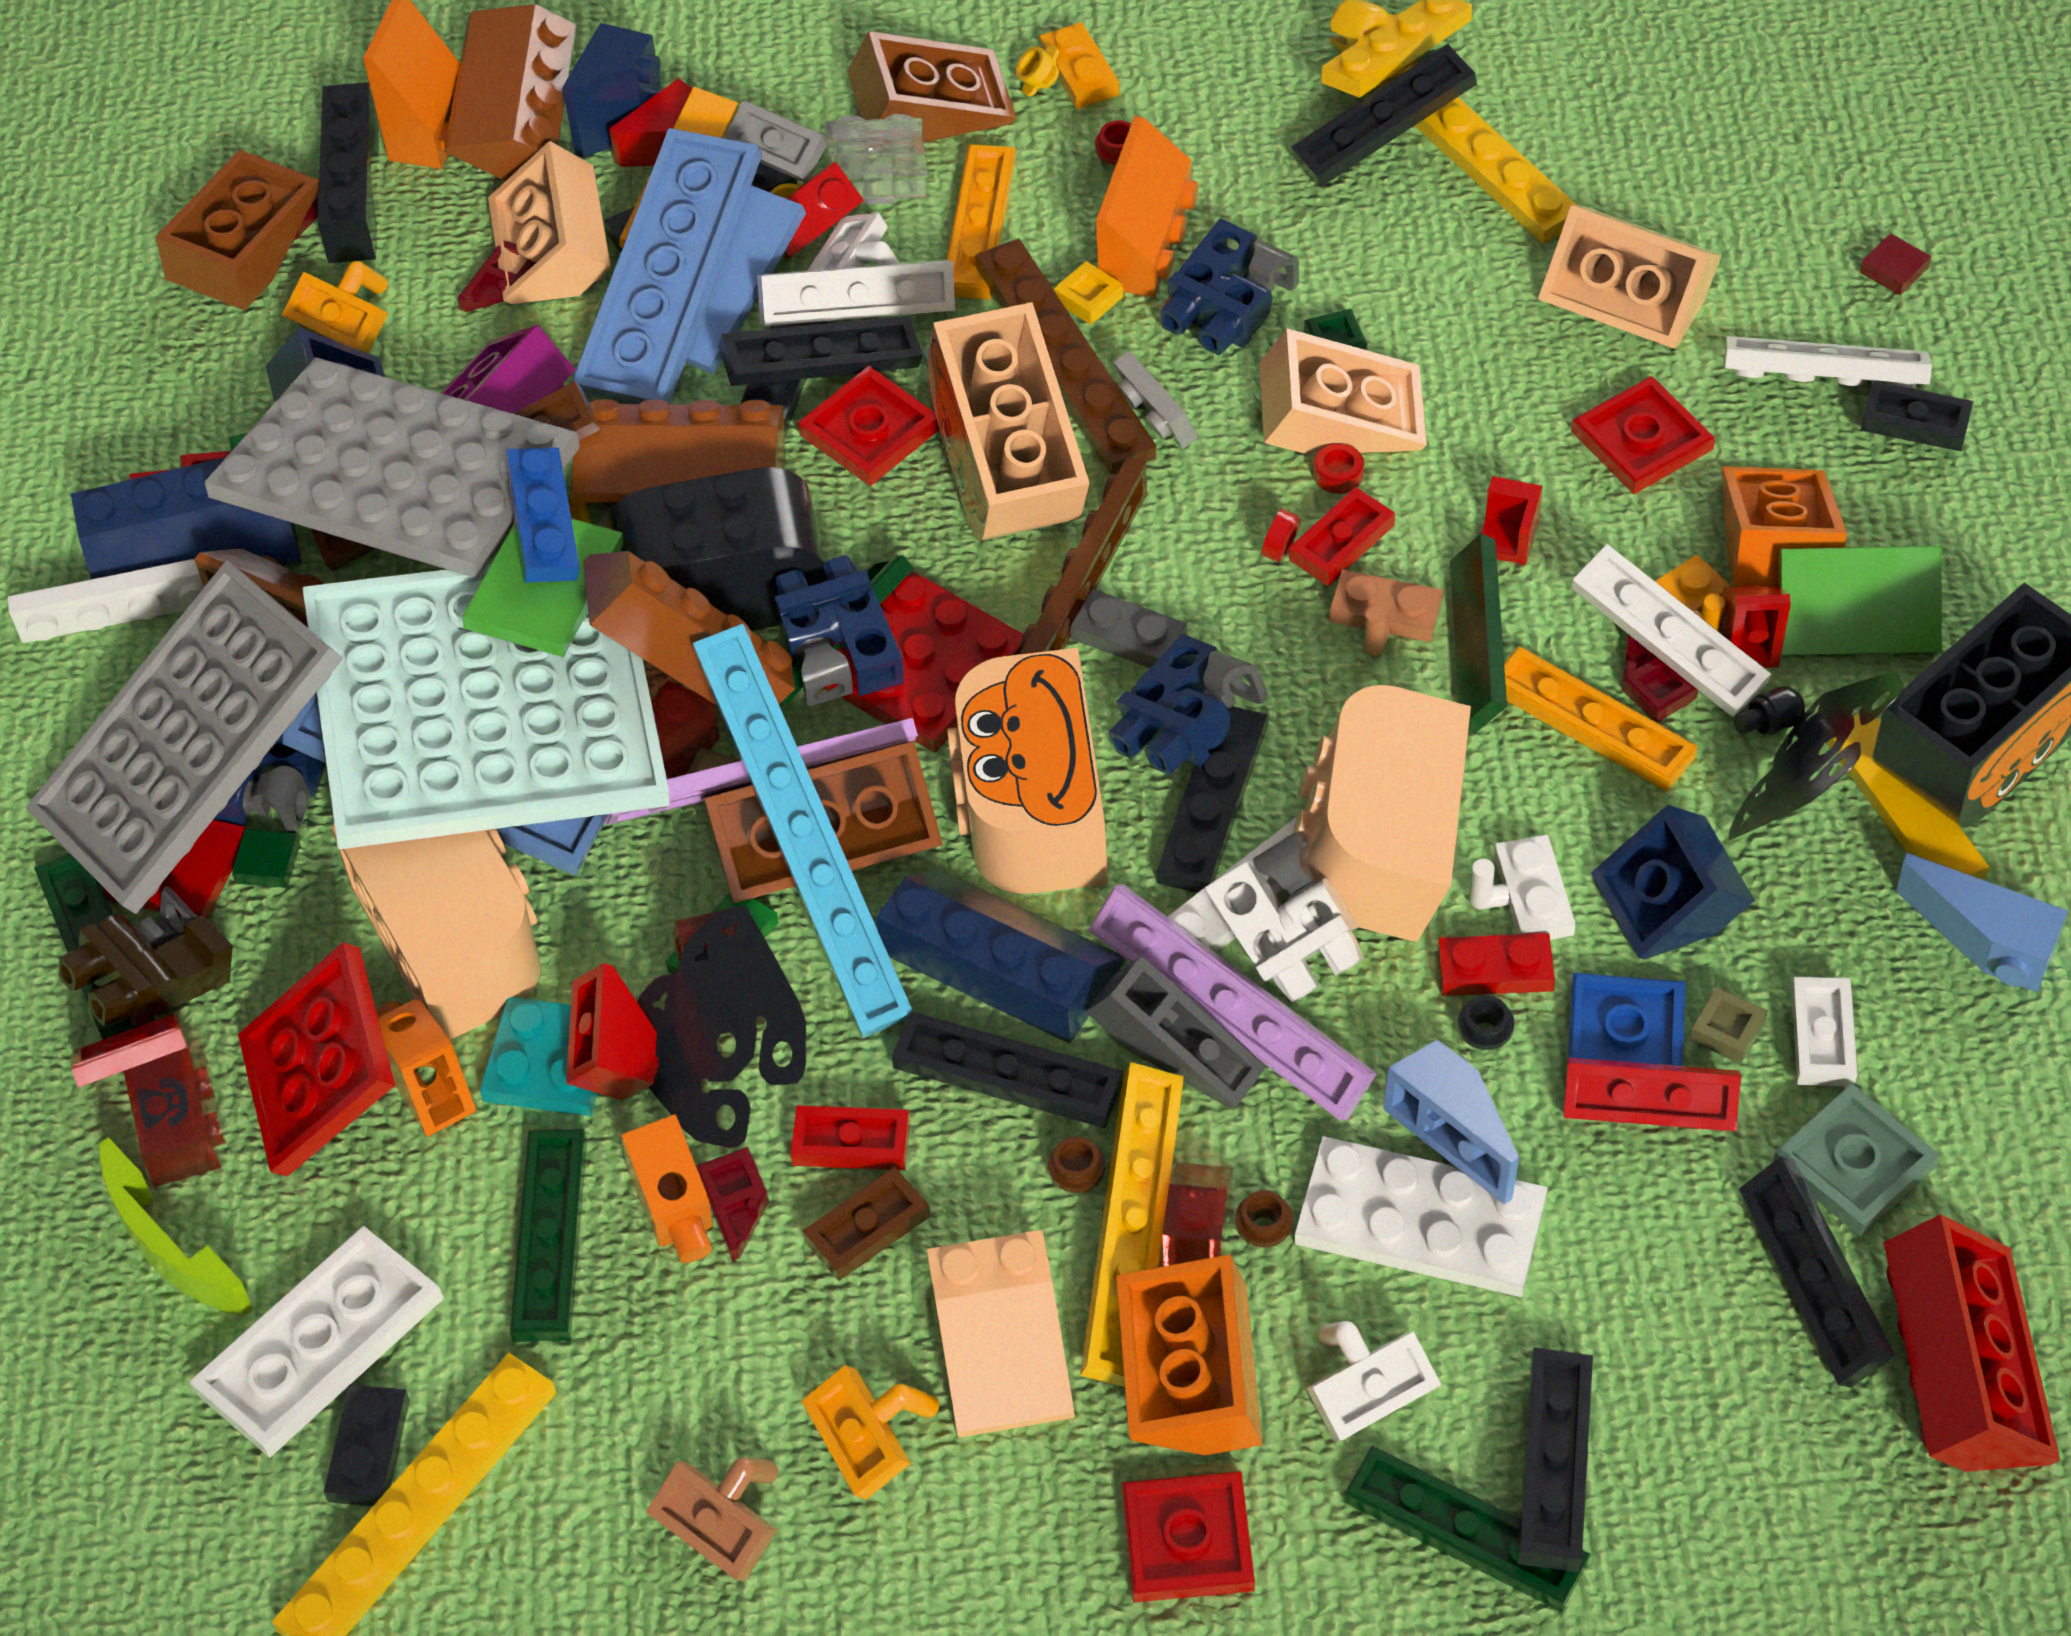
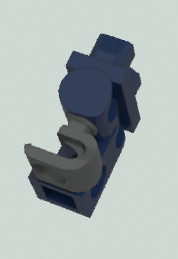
[1160,218,1299,356]
[775,555,904,707]
[1108,634,1268,775]
[213,732,326,835]

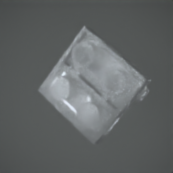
[825,114,928,205]

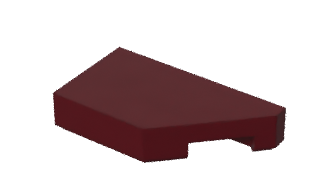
[457,240,536,312]
[1622,634,1698,723]
[696,1147,769,1261]

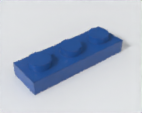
[505,447,579,583]

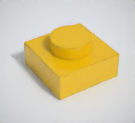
[1054,261,1123,325]

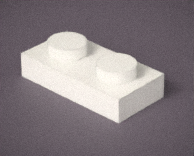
[1791,977,1858,1086]

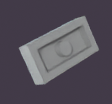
[724,100,829,183]
[1113,350,1198,450]

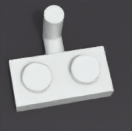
[807,213,900,271]
[1470,834,1576,940]
[1307,1321,1441,1441]

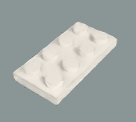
[1295,1136,1548,1297]
[189,1226,444,1458]

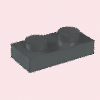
[1070,589,1187,668]

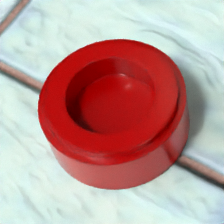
[1313,443,1364,494]
[1261,508,1301,563]

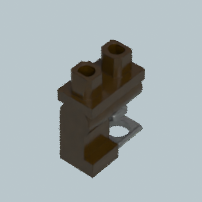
[58,887,233,1028]

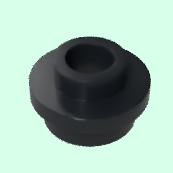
[1458,995,1514,1050]

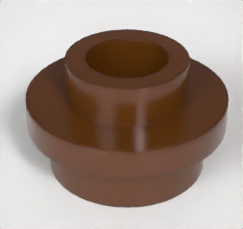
[1235,1191,1293,1248]

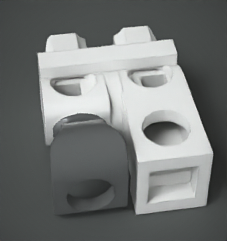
[1205,831,1364,1002]

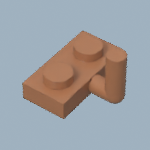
[1330,570,1444,656]
[646,1457,778,1581]

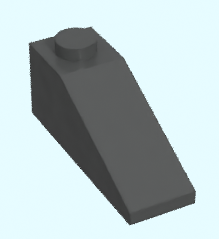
[1085,955,1266,1110]

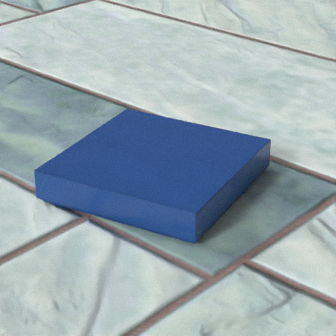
[1568,973,1685,1066]

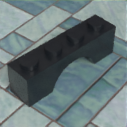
[318,82,379,264]

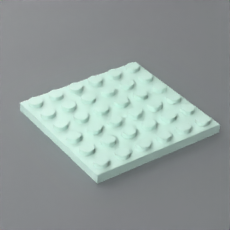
[303,550,670,850]

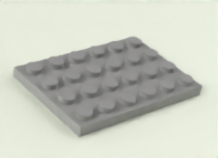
[205,357,580,578]
[25,560,343,914]

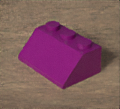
[441,325,576,414]

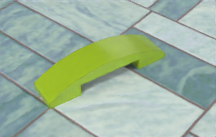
[99,1137,253,1316]

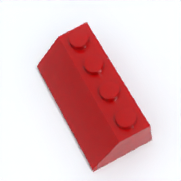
[1883,1214,2061,1472]

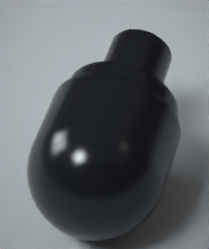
[1733,686,1805,735]

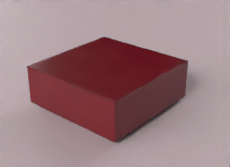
[1860,233,1931,296]

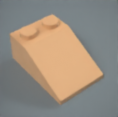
[1259,328,1427,455]
[927,1230,1075,1438]

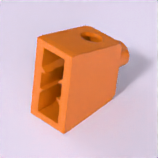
[376,999,477,1137]
[621,1114,713,1263]

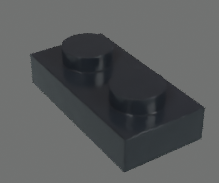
[1860,380,1973,452]
[324,1385,410,1506]

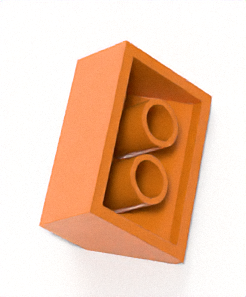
[1096,116,1199,298]
[1116,1254,1263,1456]

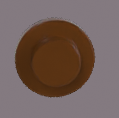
[1048,1137,1105,1193]

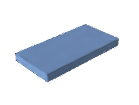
[685,185,806,375]

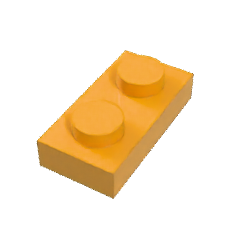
[1039,22,1120,109]

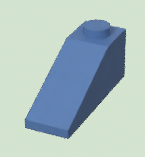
[1896,853,2068,992]
[1383,1039,1519,1204]

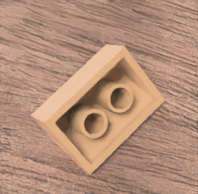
[488,141,611,304]
[1538,205,1721,349]

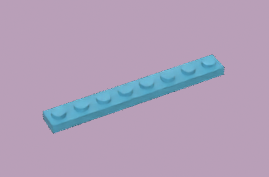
[693,624,913,1039]

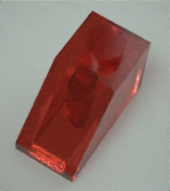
[1162,1162,1234,1267]

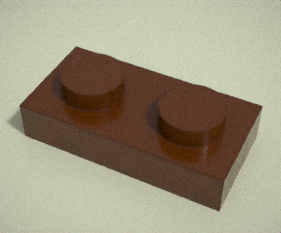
[802,1167,931,1281]

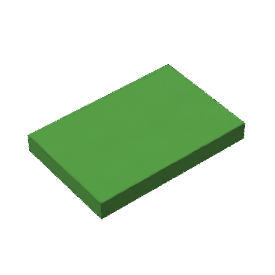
[463,518,623,657]
[1779,546,1942,655]

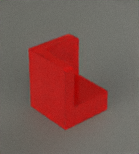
[1481,476,1543,565]

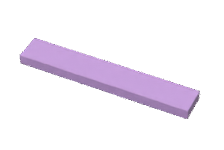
[600,718,918,825]
[1088,884,1377,1121]

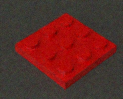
[823,571,1024,753]
[238,942,395,1177]

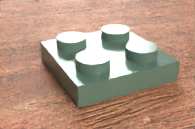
[1773,1083,1940,1237]

